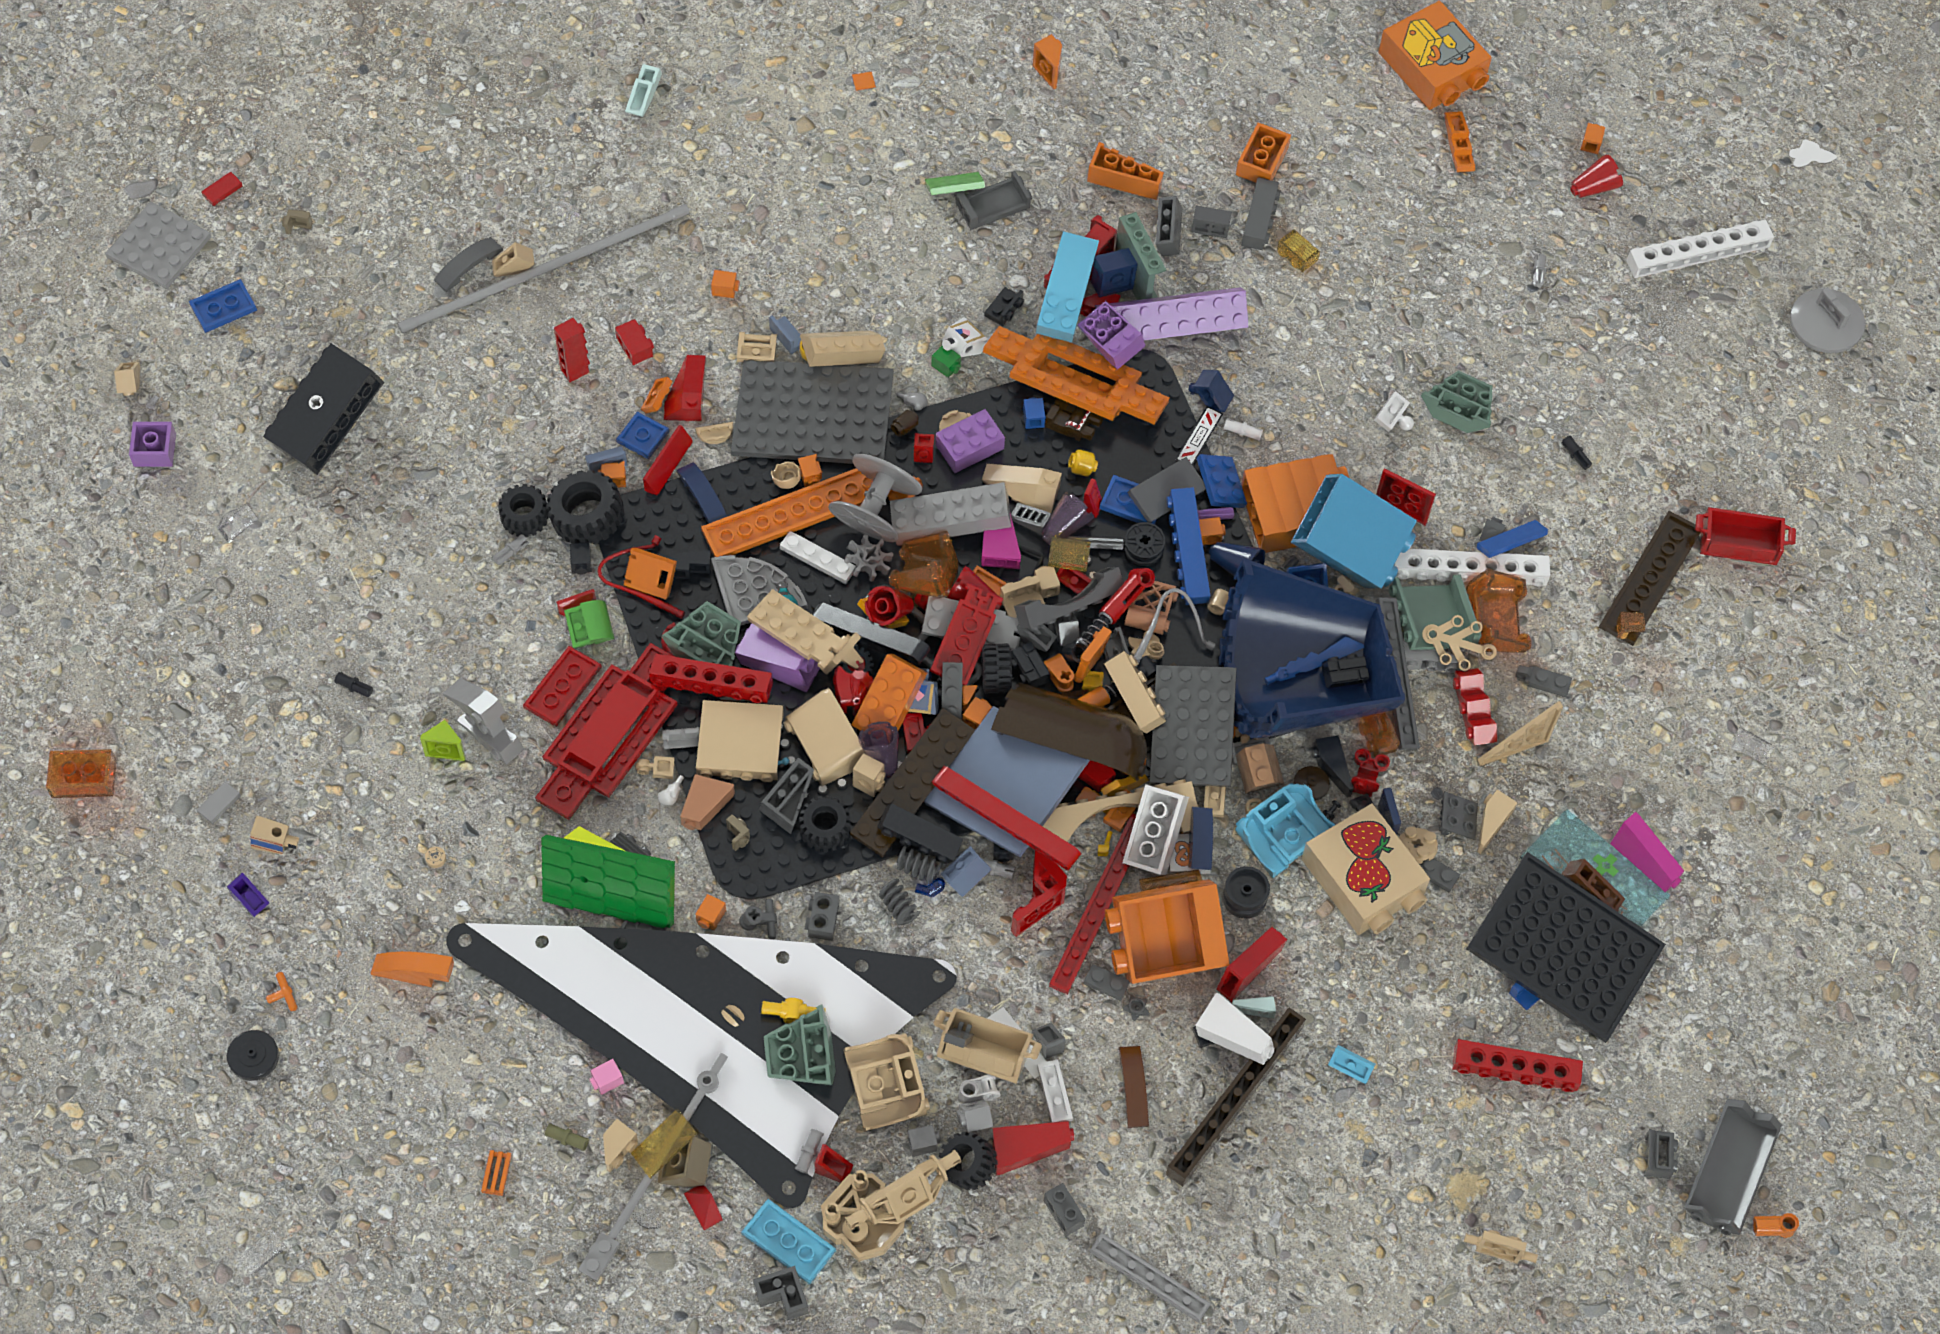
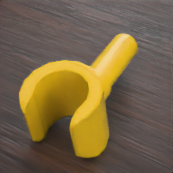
[1097,831,1113,857]

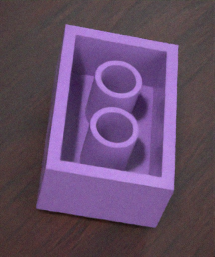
[935,409,1005,473]

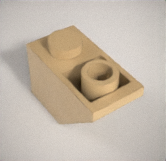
[603,1119,638,1172]

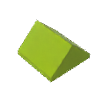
[420,720,466,761]

